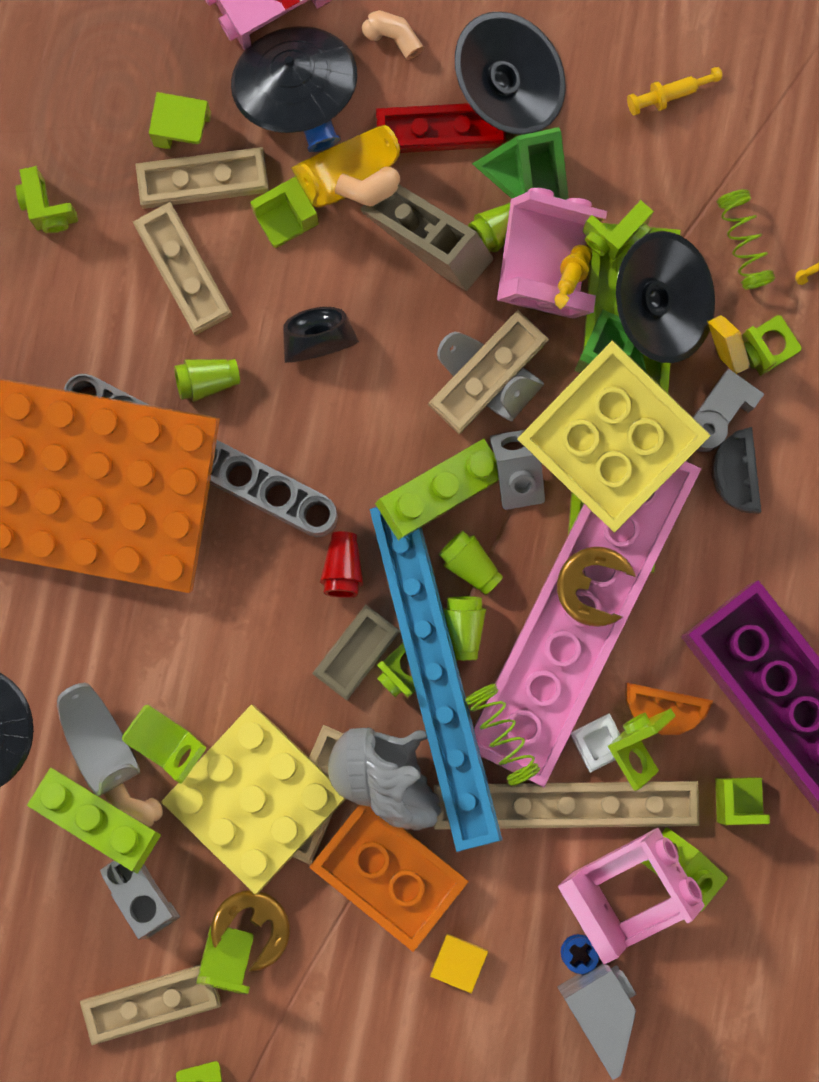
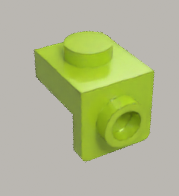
[15,166,78,233]
[583,200,654,260]

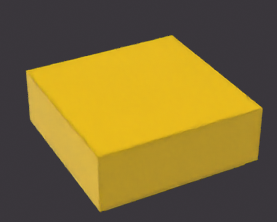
[708,315,750,374]
[430,933,488,994]

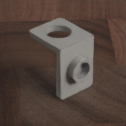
[490,429,545,510]

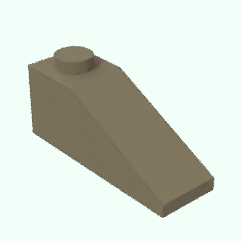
[360,185,494,291]

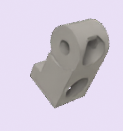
[693,369,764,452]
[100,861,180,939]

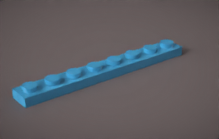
[370,507,503,852]

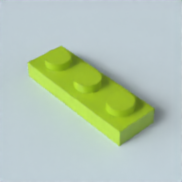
[375,438,499,541]
[27,767,161,874]

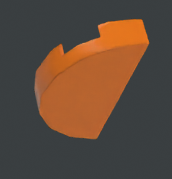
[625,683,713,735]

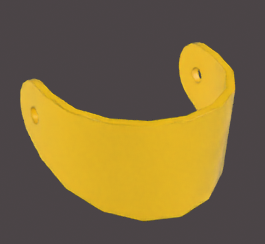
[291,125,400,208]

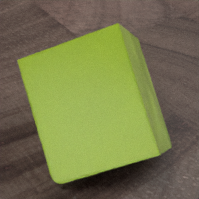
[148,92,211,149]
[250,176,319,248]
[715,777,770,825]

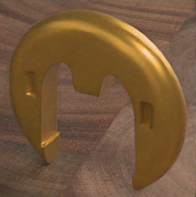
[557,546,636,627]
[211,890,290,971]

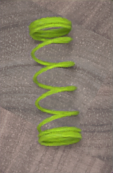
[717,189,776,290]
[465,683,540,786]

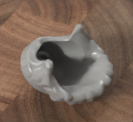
[328,728,441,830]

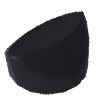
[283,307,359,363]

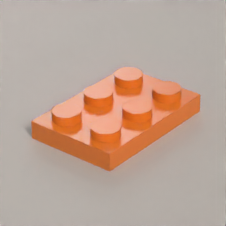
[309,805,469,952]

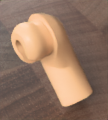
[362,10,424,60]
[335,167,400,206]
[104,783,163,827]

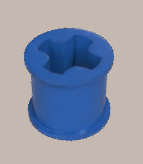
[304,120,340,152]
[561,934,599,974]

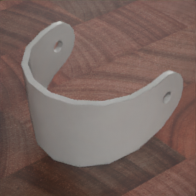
[437,332,544,421]
[57,683,140,796]

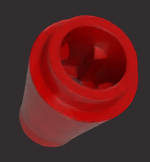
[320,531,363,598]

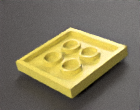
[517,340,711,533]
[161,705,346,895]

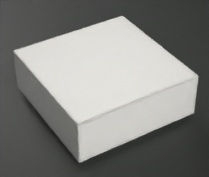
[570,713,620,773]

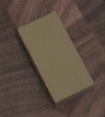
[312,605,400,700]

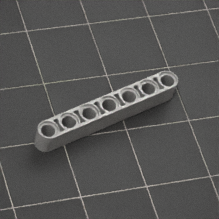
[64,374,338,537]

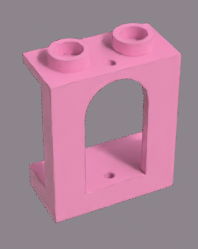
[557,828,705,965]

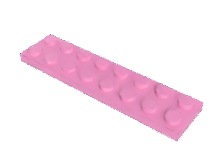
[474,461,701,787]

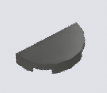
[711,427,761,514]

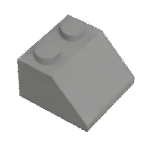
[557,960,637,1080]

